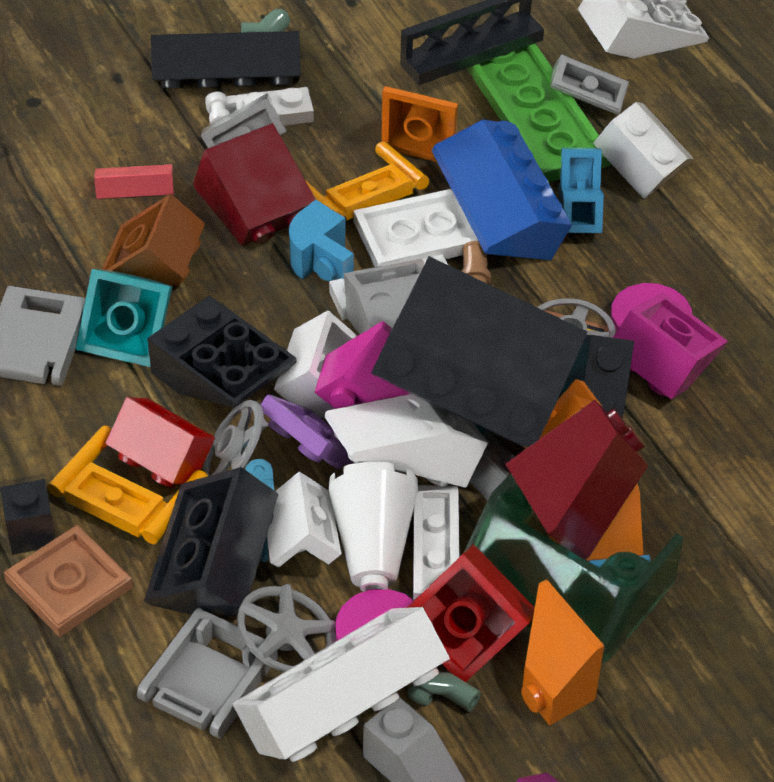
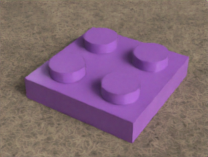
[261,394,355,469]

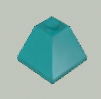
[75,269,172,367]

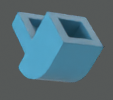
[558,148,604,233]
[289,200,354,281]

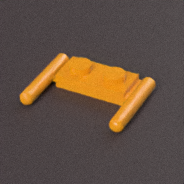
[305,142,429,220]
[47,426,208,544]

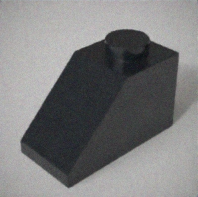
[0,474,55,555]

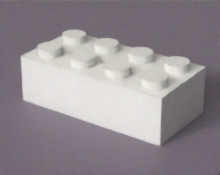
[232,607,450,762]

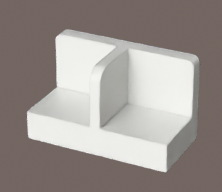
[267,472,341,567]

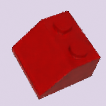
[407,544,535,682]

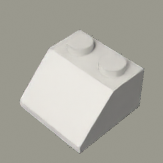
[593,102,694,199]
[274,311,357,418]

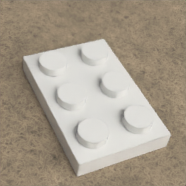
[353,189,478,267]

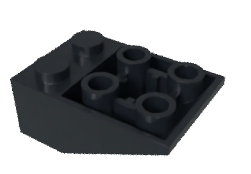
[147,295,297,408]

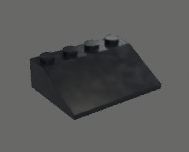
[371,256,588,449]

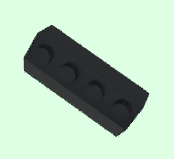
[151,31,301,89]

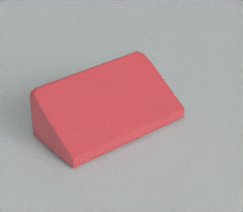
[94,164,174,199]

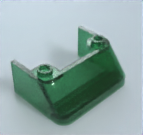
[464,473,684,663]

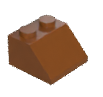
[102,194,205,287]

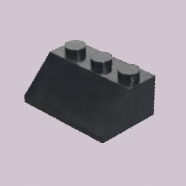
[144,467,279,618]

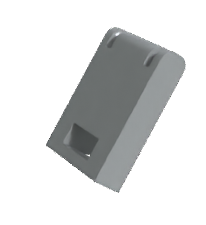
[0,286,86,386]
[137,607,278,739]

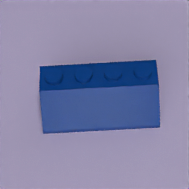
[432,120,572,260]

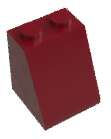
[193,123,316,246]
[506,400,648,562]

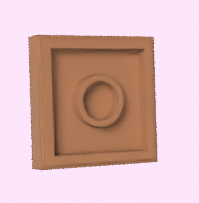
[4,525,133,638]

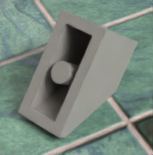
[363,697,465,782]

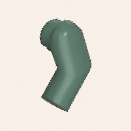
[241,8,290,32]
[407,672,481,712]

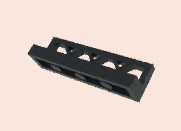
[400,0,544,85]

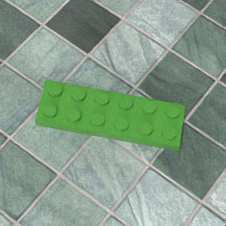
[467,44,611,182]

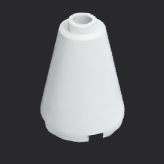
[328,461,418,592]

